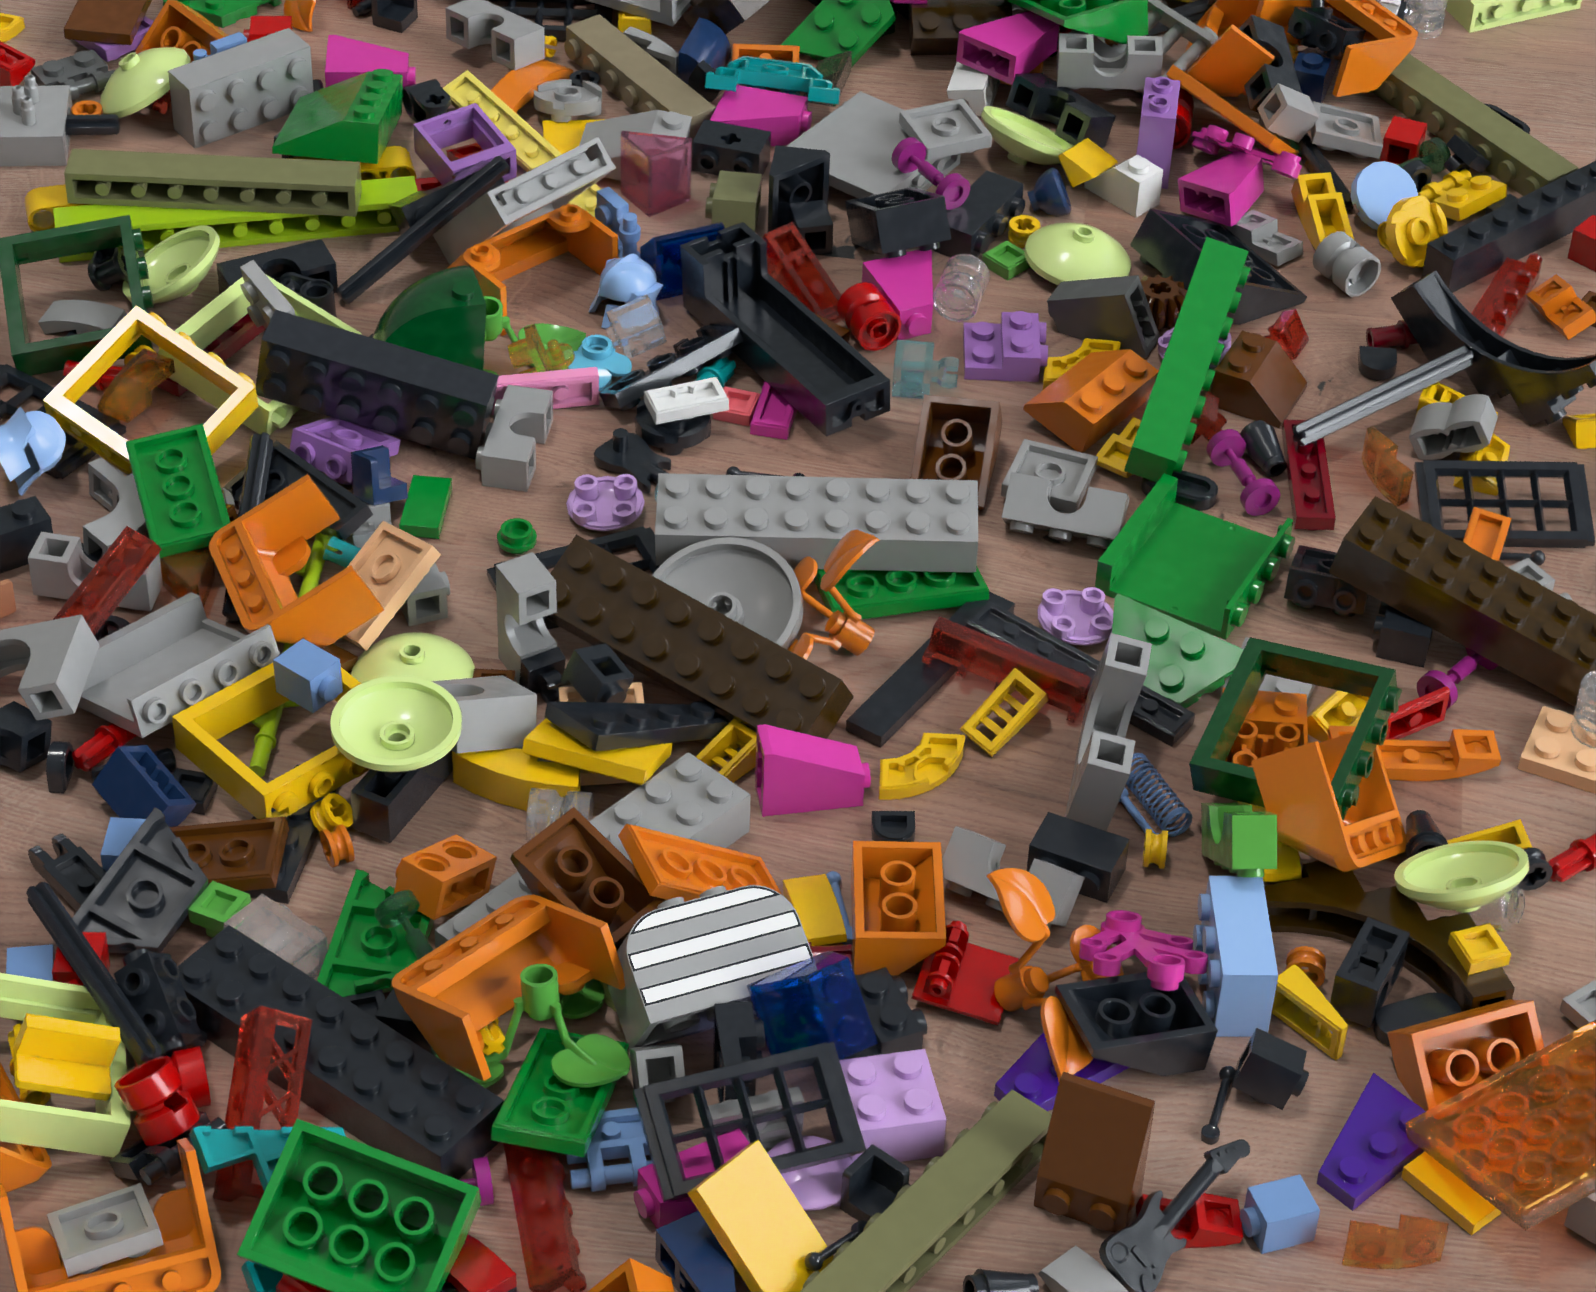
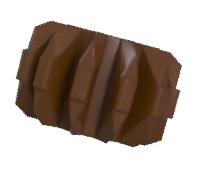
[1141,274,1187,332]

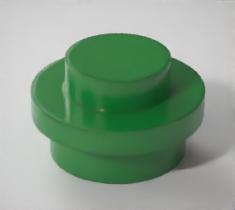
[497,518,537,554]

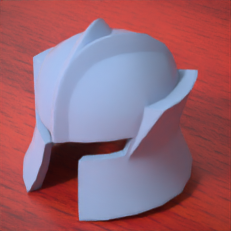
[589,253,663,331]
[0,406,66,496]

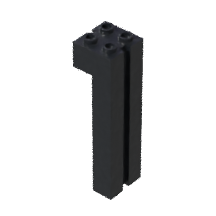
[680,222,890,437]

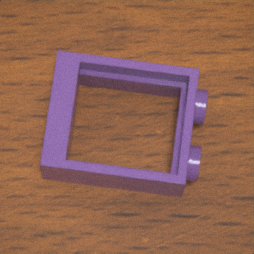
[1136,77,1180,189]
[413,103,517,185]

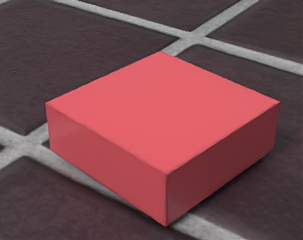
[713,386,760,426]

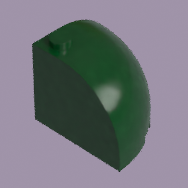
[372,265,486,370]

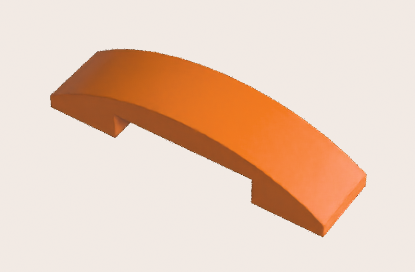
[491,59,573,113]
[1327,726,1501,781]

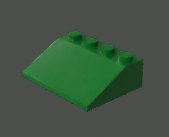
[1008,0,1148,44]
[272,69,403,164]
[237,1118,481,1292]

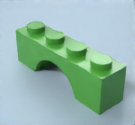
[1201,802,1277,877]

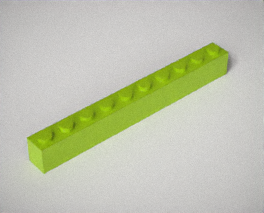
[53,176,418,263]

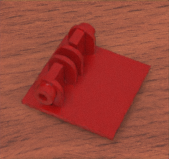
[911,921,1019,1025]

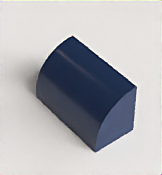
[678,17,731,85]
[92,745,197,827]

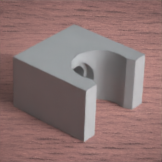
[431,675,537,753]

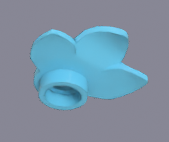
[556,335,632,391]

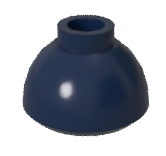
[1027,167,1072,216]

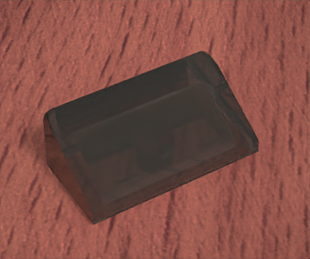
[803,51,852,106]

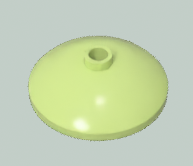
[100,47,191,118]
[981,106,1073,166]
[1024,223,1131,285]
[122,225,220,304]
[351,632,475,683]
[330,676,462,773]
[1394,841,1529,913]

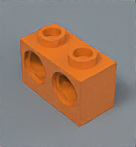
[393,834,497,920]

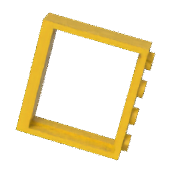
[43,305,259,475]
[172,662,370,819]

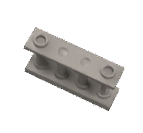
[1069,0,1219,96]

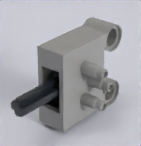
[0,74,120,167]

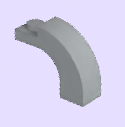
[83,458,151,565]

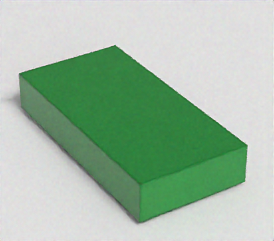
[399,475,452,539]

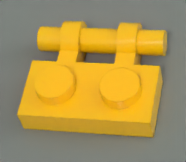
[1418,169,1507,221]

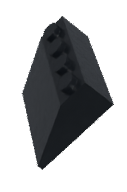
[1130,208,1307,325]

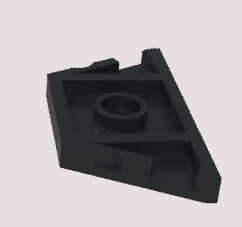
[72,807,208,954]

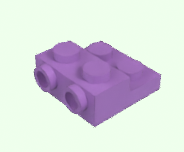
[963,311,1048,382]
[290,417,400,485]

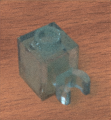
[892,340,959,399]

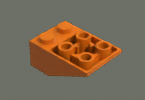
[1222,688,1308,768]

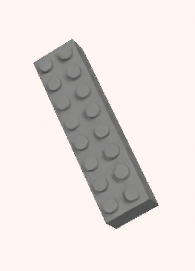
[655,473,978,573]
[435,752,751,948]

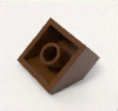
[1210,330,1307,429]

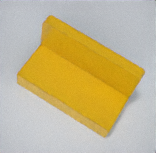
[13,1013,121,1101]

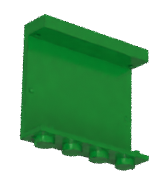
[1095,473,1295,640]

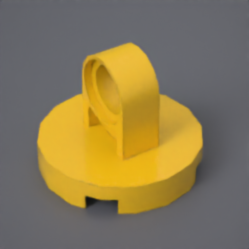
[1377,195,1448,268]

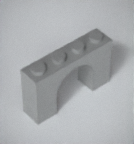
[0,614,100,720]
[1065,633,1152,831]

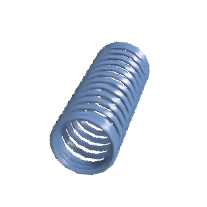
[1126,753,1193,837]

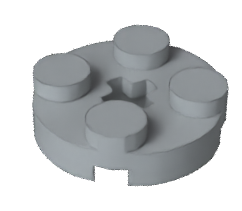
[534,79,602,122]

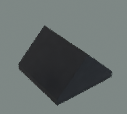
[767,145,830,236]

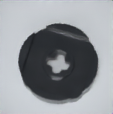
[635,399,711,456]

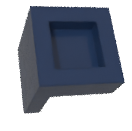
[351,445,408,506]

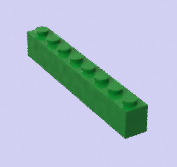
[1124,237,1251,482]

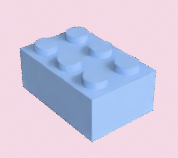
[1193,875,1278,1037]

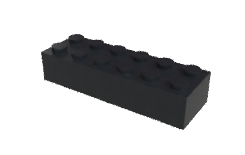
[255,309,499,460]

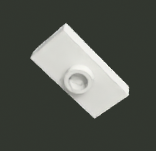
[644,377,729,425]

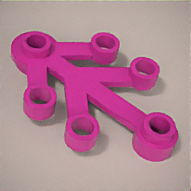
[1191,124,1302,180]
[1079,910,1208,991]

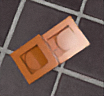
[1526,274,1596,340]

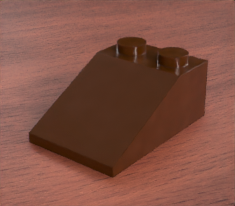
[910,394,1002,510]
[510,807,666,951]
[1034,1072,1155,1233]

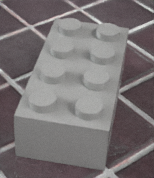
[168,28,314,148]

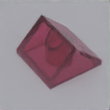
[621,131,692,217]

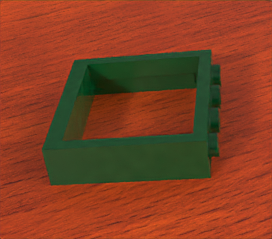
[0,215,154,376]
[1189,637,1402,820]

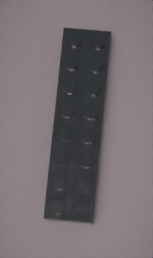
[178,925,504,1180]

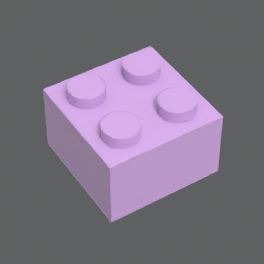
[839,1049,946,1162]

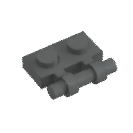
[31,49,115,100]

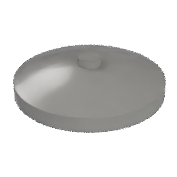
[652,537,803,649]

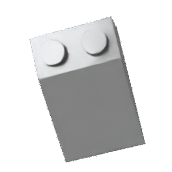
[579,110,692,192]

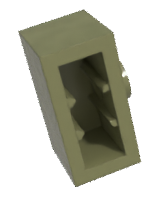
[705,171,762,232]

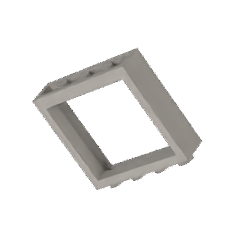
[433,137,616,265]

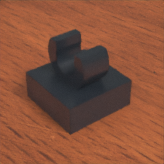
[1444,134,1491,173]
[519,647,566,703]

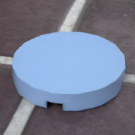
[1351,161,1418,230]

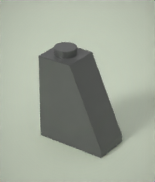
[1047,275,1160,358]

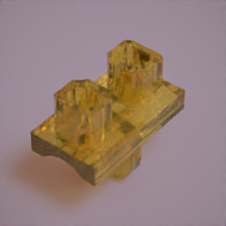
[507,324,575,374]

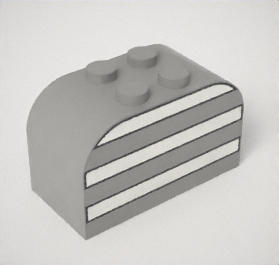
[608,885,821,1048]

